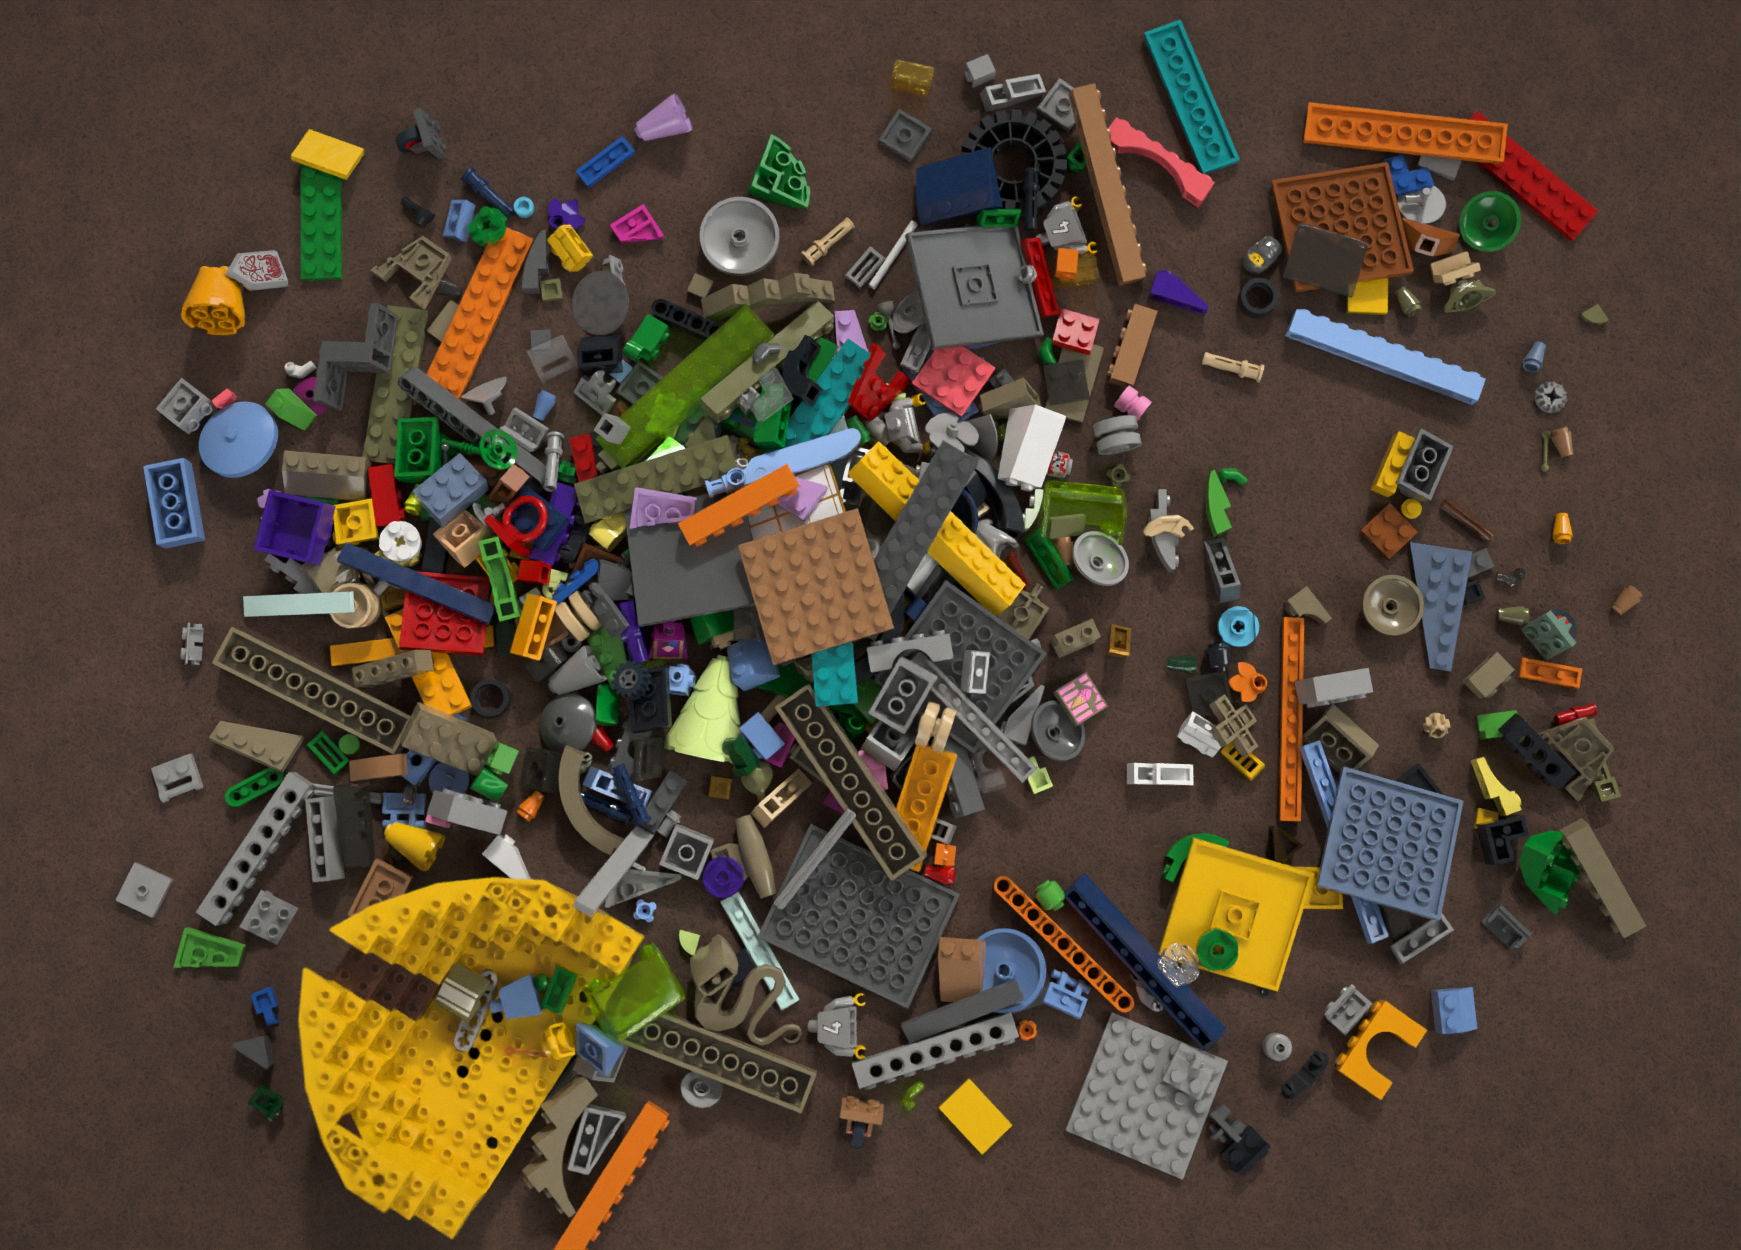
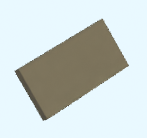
[1045,344,1104,424]

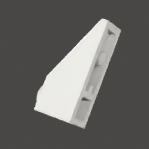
[482,834,531,879]

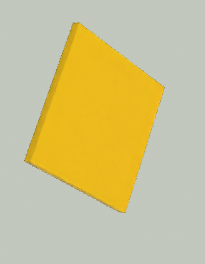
[1158,838,1314,992]

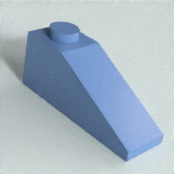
[583,766,652,808]

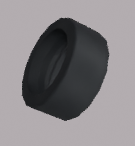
[1238,278,1278,318]
[470,679,511,718]

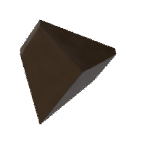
[1269,826,1304,864]

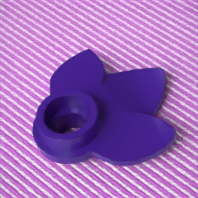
[548,198,586,232]

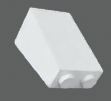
[998,405,1066,492]

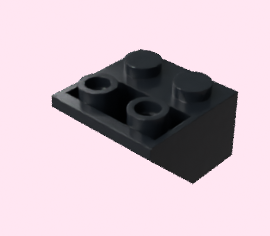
[577,334,623,376]

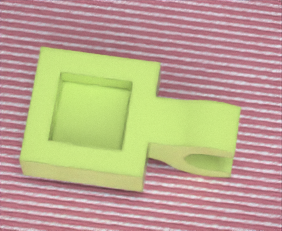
[1027,756,1053,794]

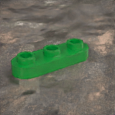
[225,767,285,807]

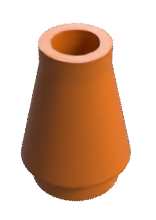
[516,790,545,822]

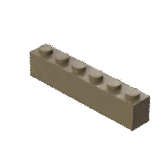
[1560,818,1646,938]

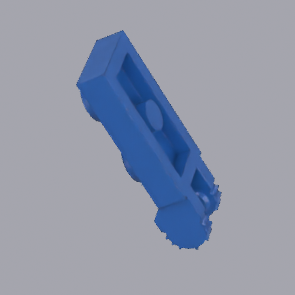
[552,558,600,604]

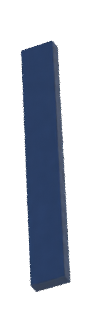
[337,542,496,626]

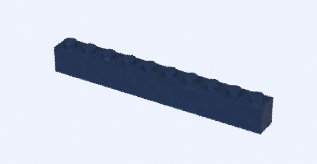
[1064,873,1227,1051]

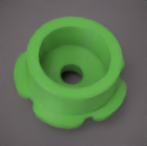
[869,312,888,331]

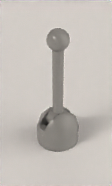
[877,301,900,350]

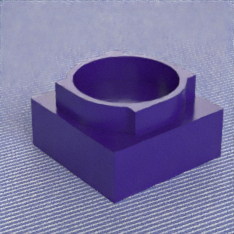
[254,490,336,566]

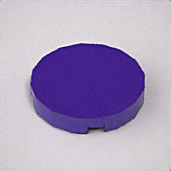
[703,856,744,898]

